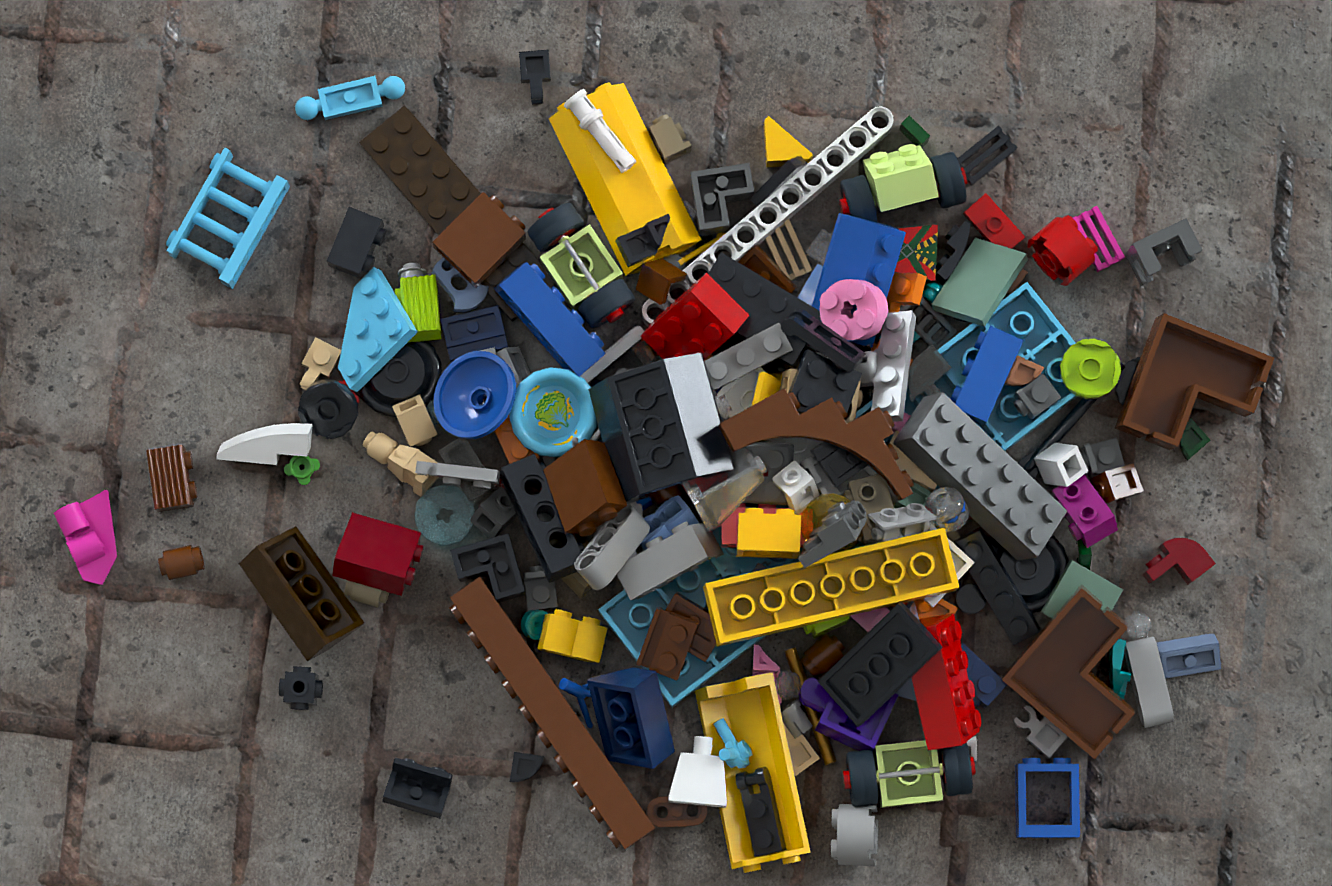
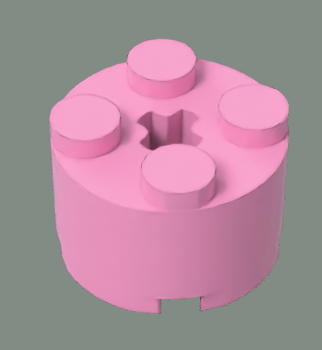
[820,279,888,340]

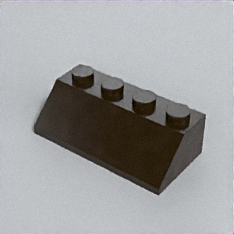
[238,526,365,662]

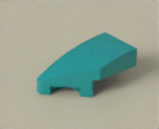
[1108,639,1132,700]

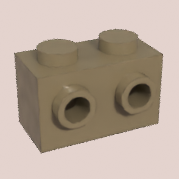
[844,474,894,544]

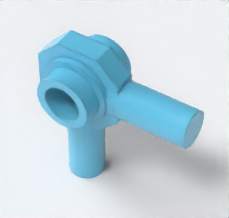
[713,718,753,768]

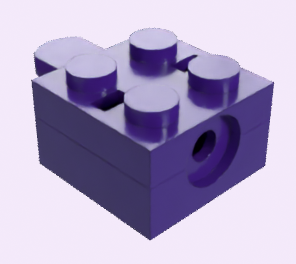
[799,677,899,751]

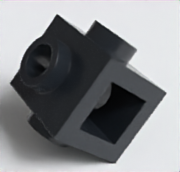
[279,666,323,710]

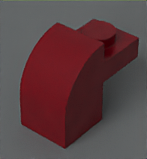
[1142,538,1216,585]

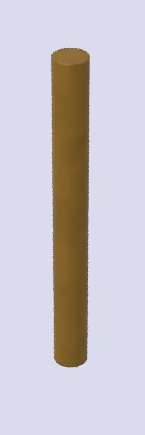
[784,647,836,765]

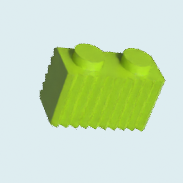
[395,274,442,343]

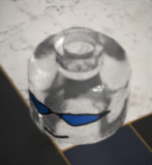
[925,487,969,532]

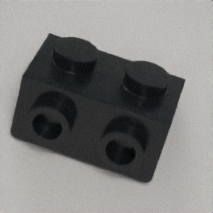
[382,758,453,819]

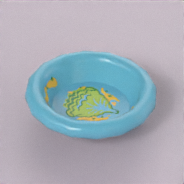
[509,367,598,458]

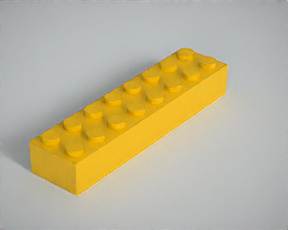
[703,528,959,647]

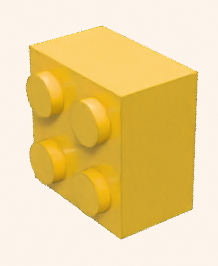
[736,508,801,559]

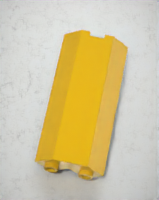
[549,82,701,276]
[695,672,811,873]

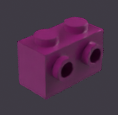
[1052,474,1118,548]

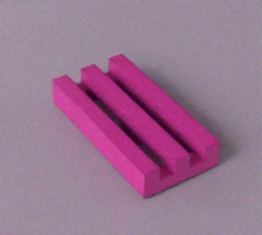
[1073,206,1125,272]

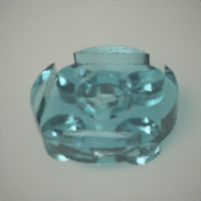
[415,485,475,546]

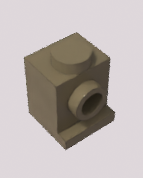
[649,114,691,164]

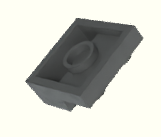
[798,500,867,568]

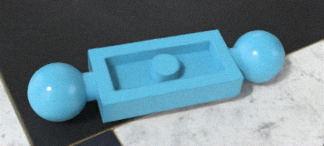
[295,76,405,120]

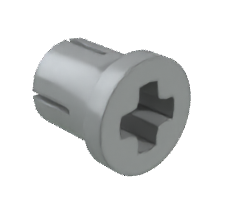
[781,699,813,738]

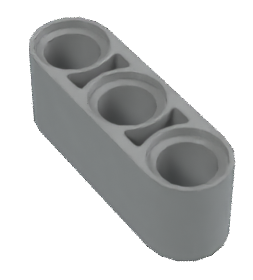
[574,504,650,590]
[1124,636,1174,728]

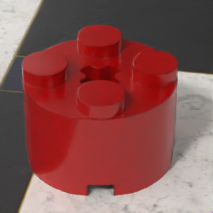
[1028,215,1098,286]

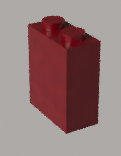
[332,512,424,596]

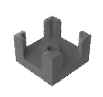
[1125,218,1203,286]

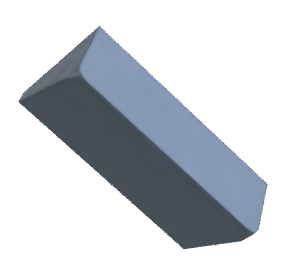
[1157,634,1221,679]

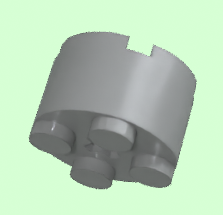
[831,804,878,866]

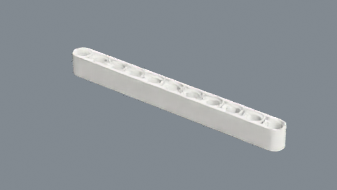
[642,106,894,326]

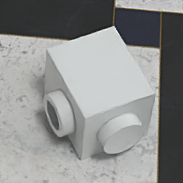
[1034,443,1088,487]

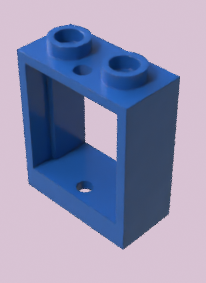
[1015,758,1080,838]

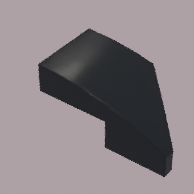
[615,214,671,267]

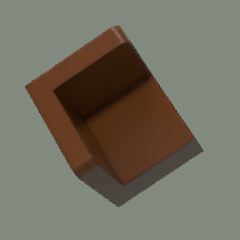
[636,258,687,305]

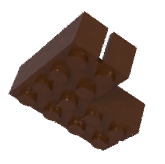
[1115,313,1274,450]
[1002,584,1135,759]

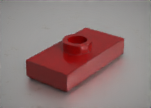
[963,193,1025,249]

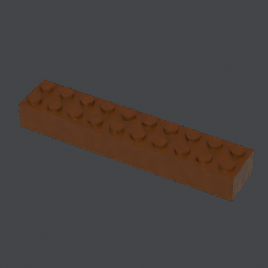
[449,577,655,850]

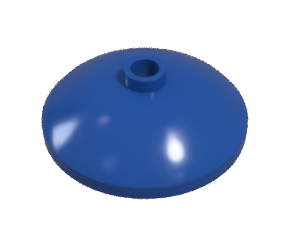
[434,351,516,439]

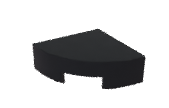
[509,752,544,782]

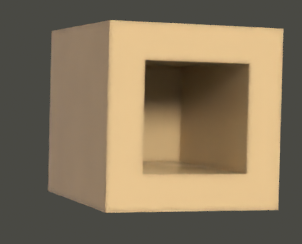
[392,394,437,447]

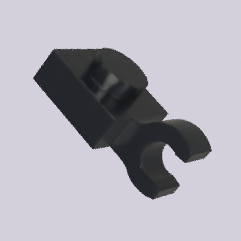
[519,50,551,105]

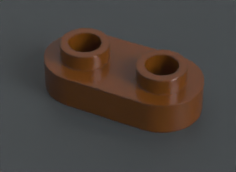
[647,796,708,828]

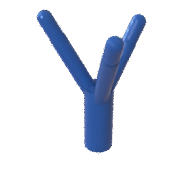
[559,678,593,728]

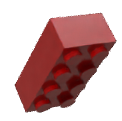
[912,613,982,750]

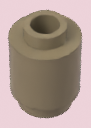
[344,580,389,608]

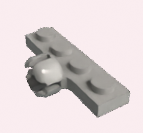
[854,310,916,422]

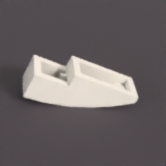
[217,423,312,465]

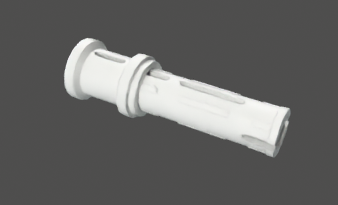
[563,89,637,173]

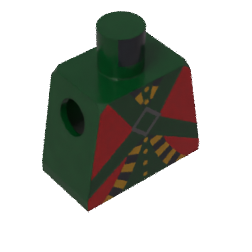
[894,225,938,285]

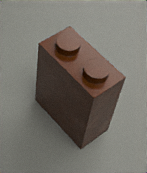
[432,192,526,289]
[543,439,627,536]

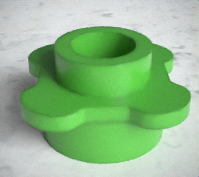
[284,456,320,485]

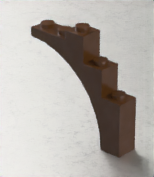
[718,388,914,501]

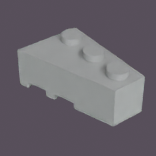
[617,521,724,600]

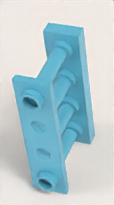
[166,148,290,289]

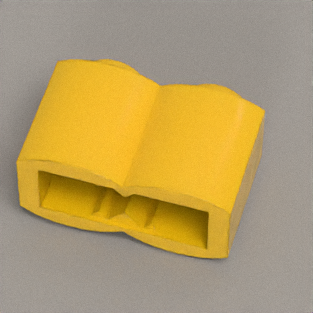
[537,609,607,663]

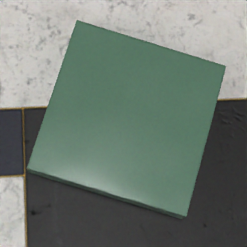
[1041,560,1123,618]

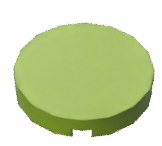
[1060,339,1121,399]

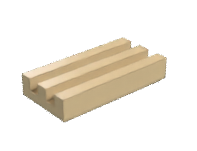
[765,219,812,280]

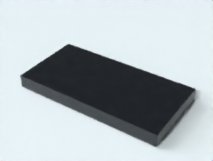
[818,602,943,727]

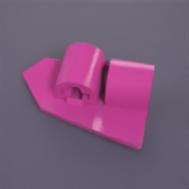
[54,490,117,585]

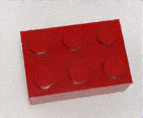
[640,273,749,360]

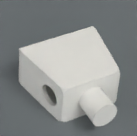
[668,736,727,808]

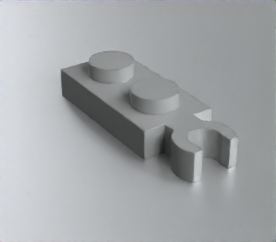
[415,461,500,489]

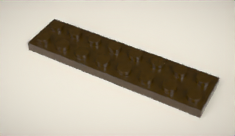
[359,105,556,322]

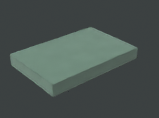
[932,238,1028,327]

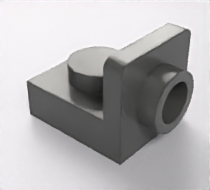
[1013,374,1061,420]
[1081,438,1125,477]
[523,566,558,611]

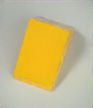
[764,116,813,168]

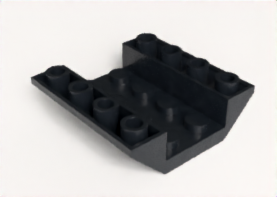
[588,353,735,504]

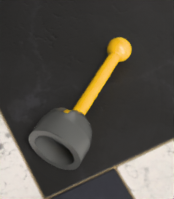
[663,232,726,270]

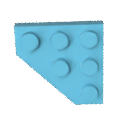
[338,267,418,392]

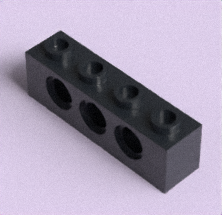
[500,454,585,583]

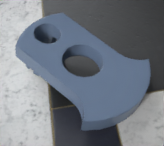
[431,258,489,312]

